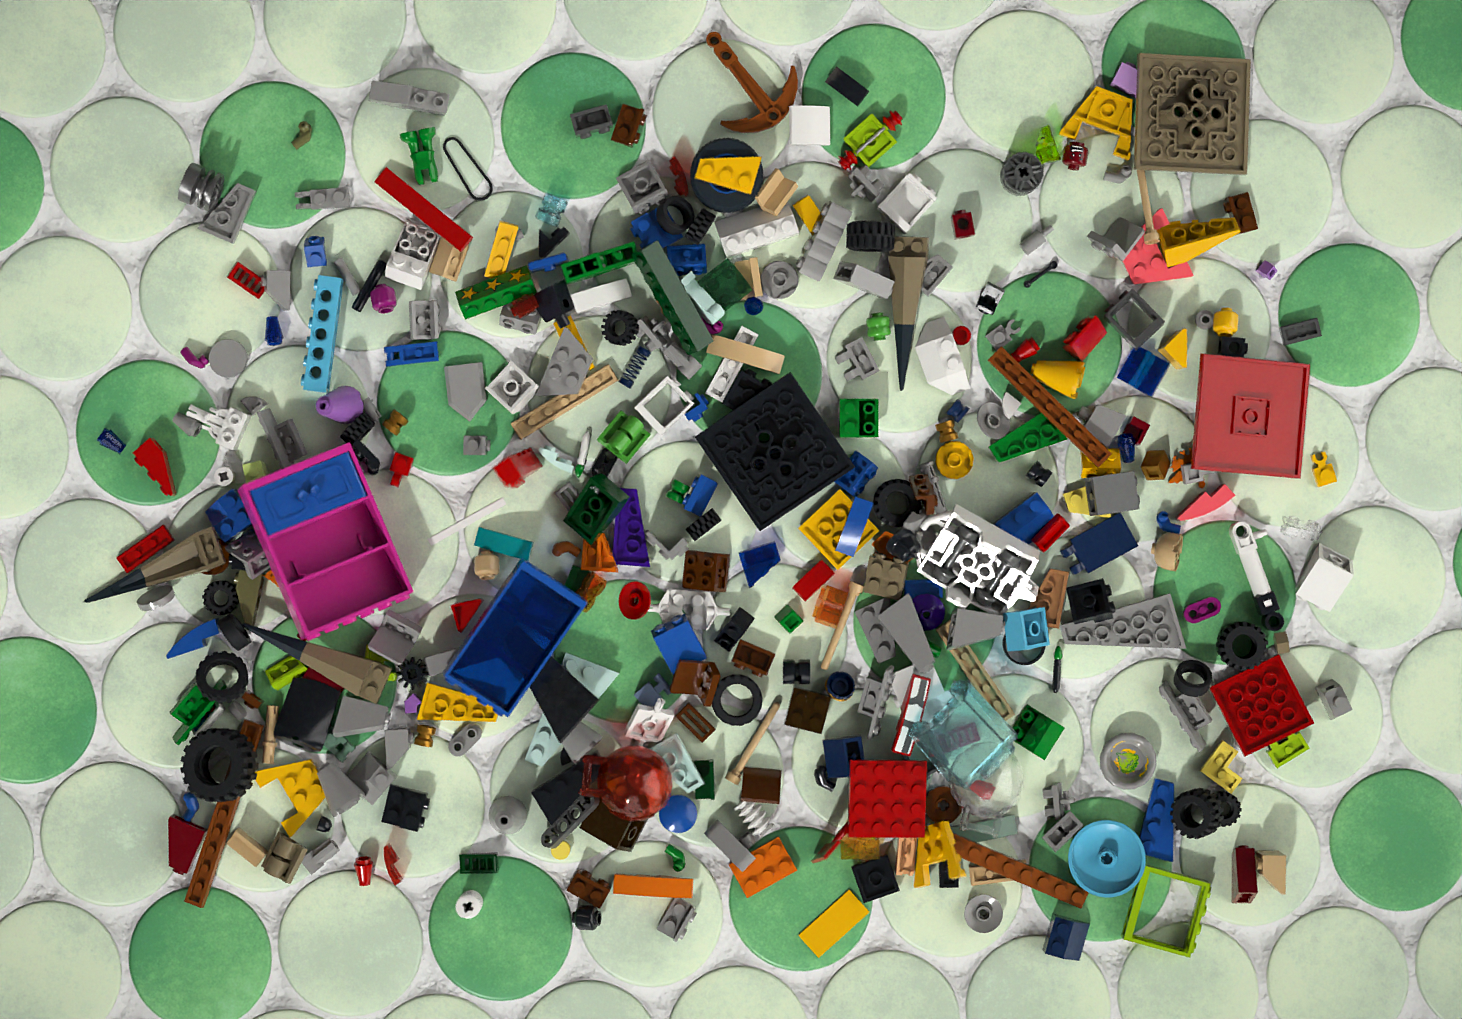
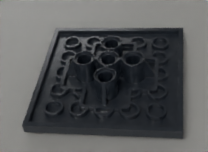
[695,372,855,531]

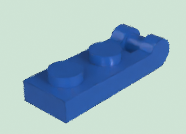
[384,341,439,367]

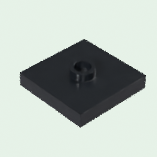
[851,854,900,903]

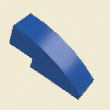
[835,496,873,557]
[166,618,222,659]

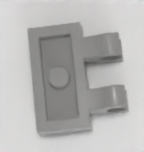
[835,337,880,381]

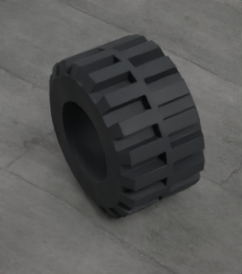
[846,221,895,252]
[873,479,922,527]
[1216,621,1268,670]
[1170,788,1224,839]

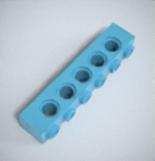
[301,275,344,393]

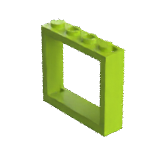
[1121,864,1211,958]

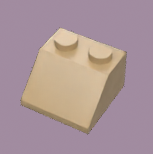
[1255,850,1286,894]

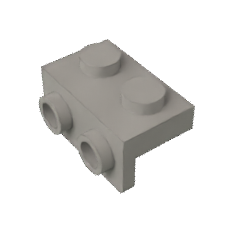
[409,300,441,340]
[499,300,541,335]

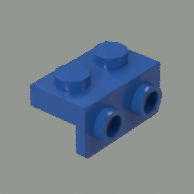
[682,474,718,517]

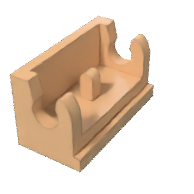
[895,838,917,876]

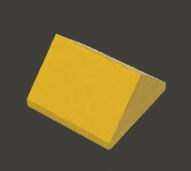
[1158,329,1187,369]

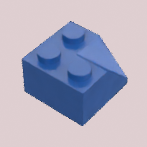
[205,489,252,543]

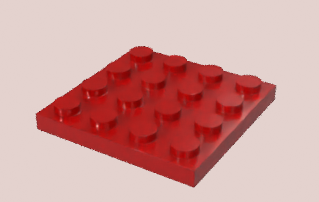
[1209,654,1314,757]
[847,759,927,838]

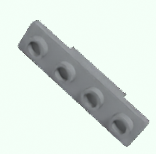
[257,408,307,470]
[858,665,895,740]
[1159,681,1212,752]

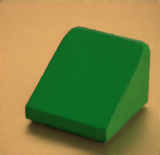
[774,604,803,634]

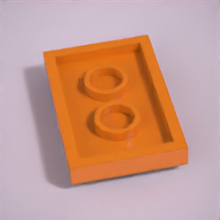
[729,836,797,898]

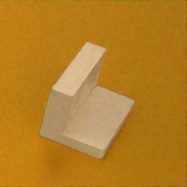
[755,168,799,216]
[429,237,469,282]
[734,257,763,300]
[226,828,268,867]

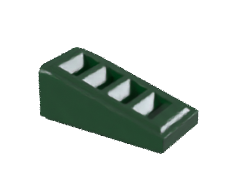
[459,852,499,874]

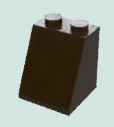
[579,794,648,852]

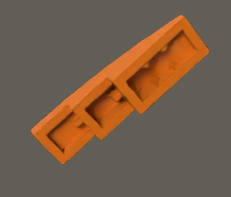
[613,874,693,898]

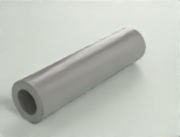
[334,258,361,296]

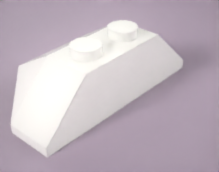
[915,317,970,395]

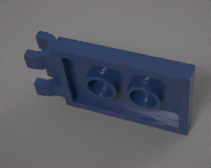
[1060,512,1138,575]

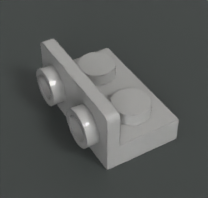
[657,898,697,942]

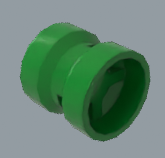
[665,479,690,504]

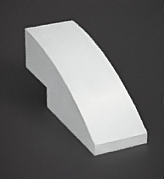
[571,278,632,314]

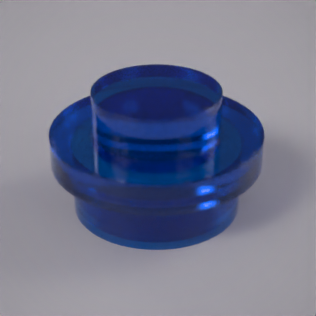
[744,297,764,315]

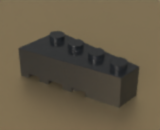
[531,750,607,825]

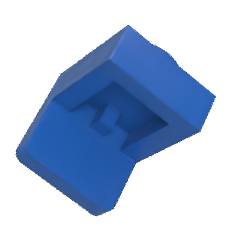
[304,236,327,268]
[684,392,709,422]

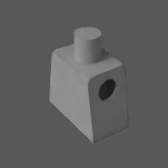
[1077,405,1126,448]
[1315,679,1352,720]

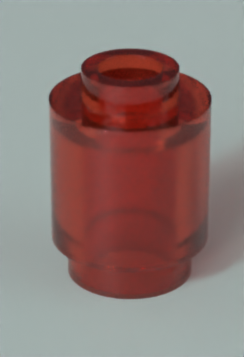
[509,293,539,319]

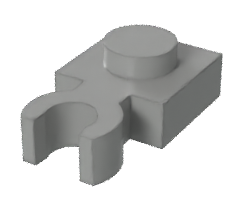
[985,319,1021,351]

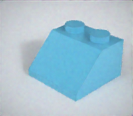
[1003,607,1050,651]

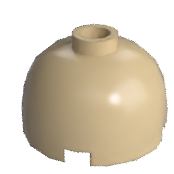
[1151,533,1183,572]

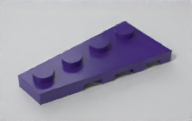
[613,488,650,567]

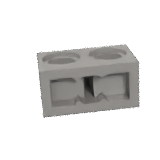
[1042,811,1083,853]

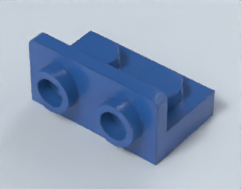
[667,244,707,277]
[834,450,878,497]

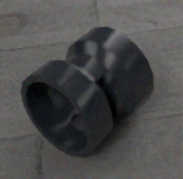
[1026,461,1053,487]

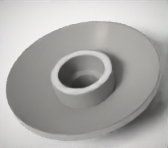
[977,402,1010,439]
[964,894,1003,933]

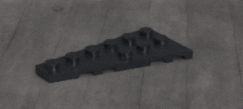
[504,625,599,743]

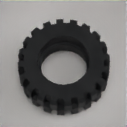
[180,728,259,802]

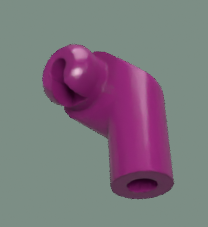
[700,316,723,335]
[180,347,209,369]

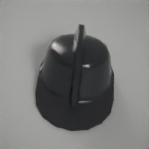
[886,529,921,562]

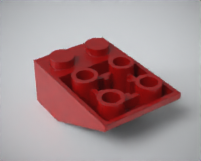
[1062,315,1107,361]

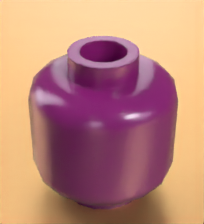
[370,284,397,314]

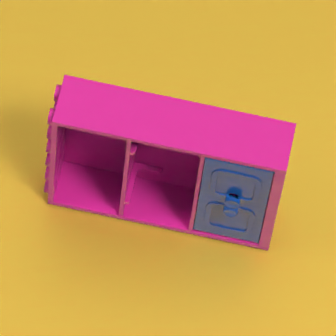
[238,442,414,641]

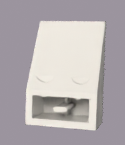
[385,220,441,290]

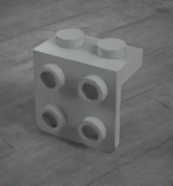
[1087,217,1145,261]
[644,530,689,560]
[368,609,422,665]

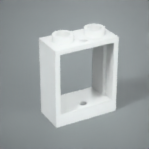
[634,376,694,436]

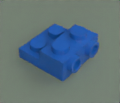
[630,207,683,249]

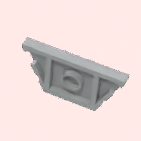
[535,327,593,396]

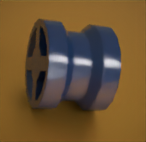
[946,399,970,423]

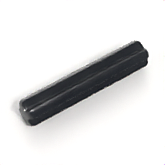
[352,259,387,312]

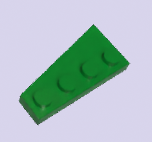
[988,413,1067,463]

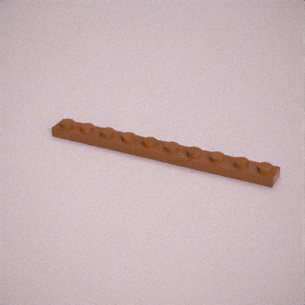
[184,719,264,908]

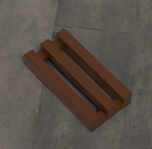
[675,702,716,743]

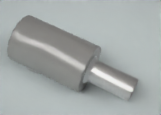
[1019,225,1054,255]

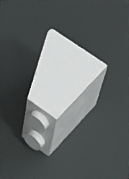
[1296,543,1354,612]

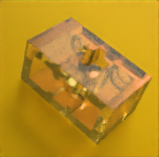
[840,837,880,859]

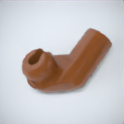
[552,541,581,558]

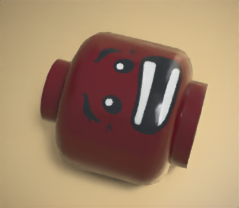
[1062,142,1088,171]

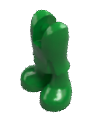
[399,127,438,185]

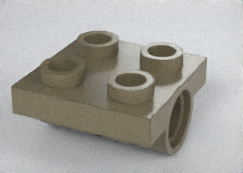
[261,832,308,884]

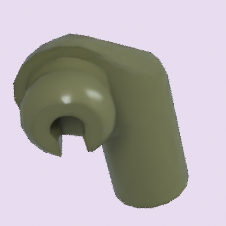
[291,121,312,150]

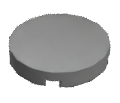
[761,261,798,299]
[209,340,248,378]
[137,585,175,611]

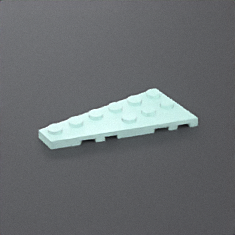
[525,652,619,767]

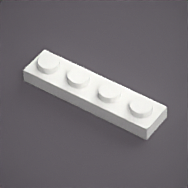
[705,326,758,402]

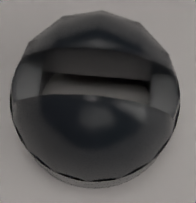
[316,816,332,832]

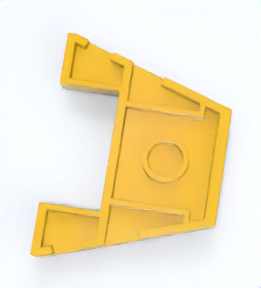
[1058,86,1133,161]
[255,759,326,838]
[914,821,966,888]

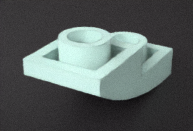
[539,445,575,474]

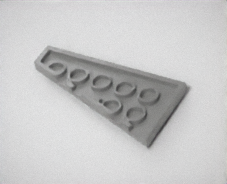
[1059,593,1186,649]

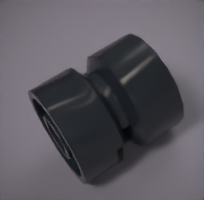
[783,659,810,684]

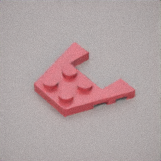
[1122,208,1194,284]

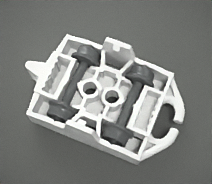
[915,504,1040,616]

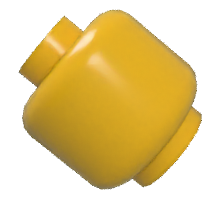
[1213,308,1238,337]

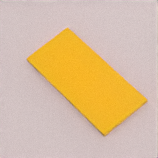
[798,889,869,958]

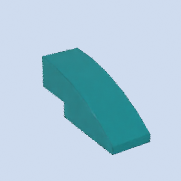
[474,527,534,561]

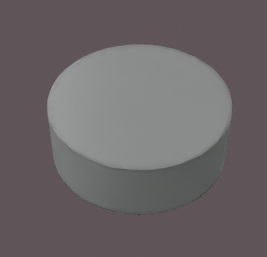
[228,701,247,720]

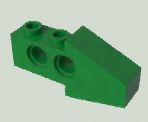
[560,241,637,285]

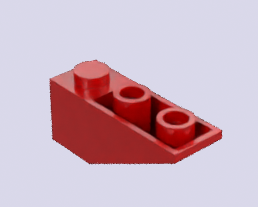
[133,438,177,496]

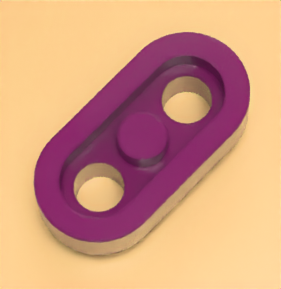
[1183,597,1221,623]

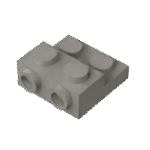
[616,160,669,214]

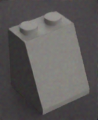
[946,608,1005,650]

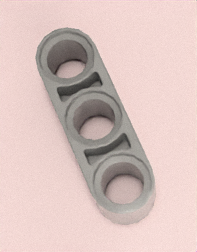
[704,820,756,872]

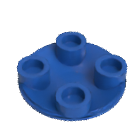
[659,795,697,833]

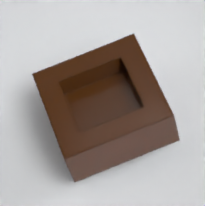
[241,690,265,709]

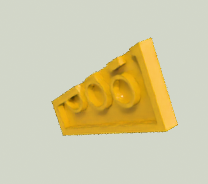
[417,683,498,722]

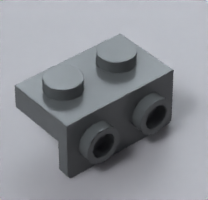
[570,104,613,139]

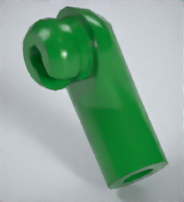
[664,844,686,872]

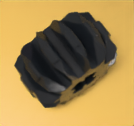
[396,657,429,690]

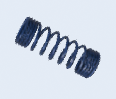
[618,345,651,389]

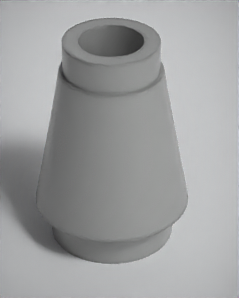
[172,412,202,437]

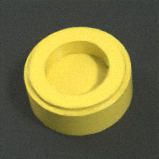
[551,841,570,860]

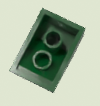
[563,473,630,545]

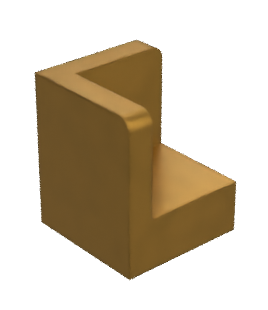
[1141,450,1170,480]

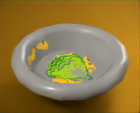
[1100,733,1156,790]

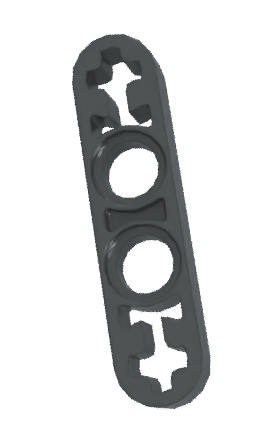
[541,791,599,849]

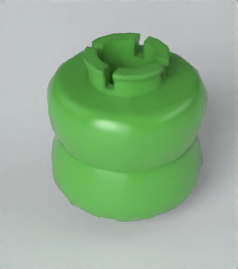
[866,312,891,341]

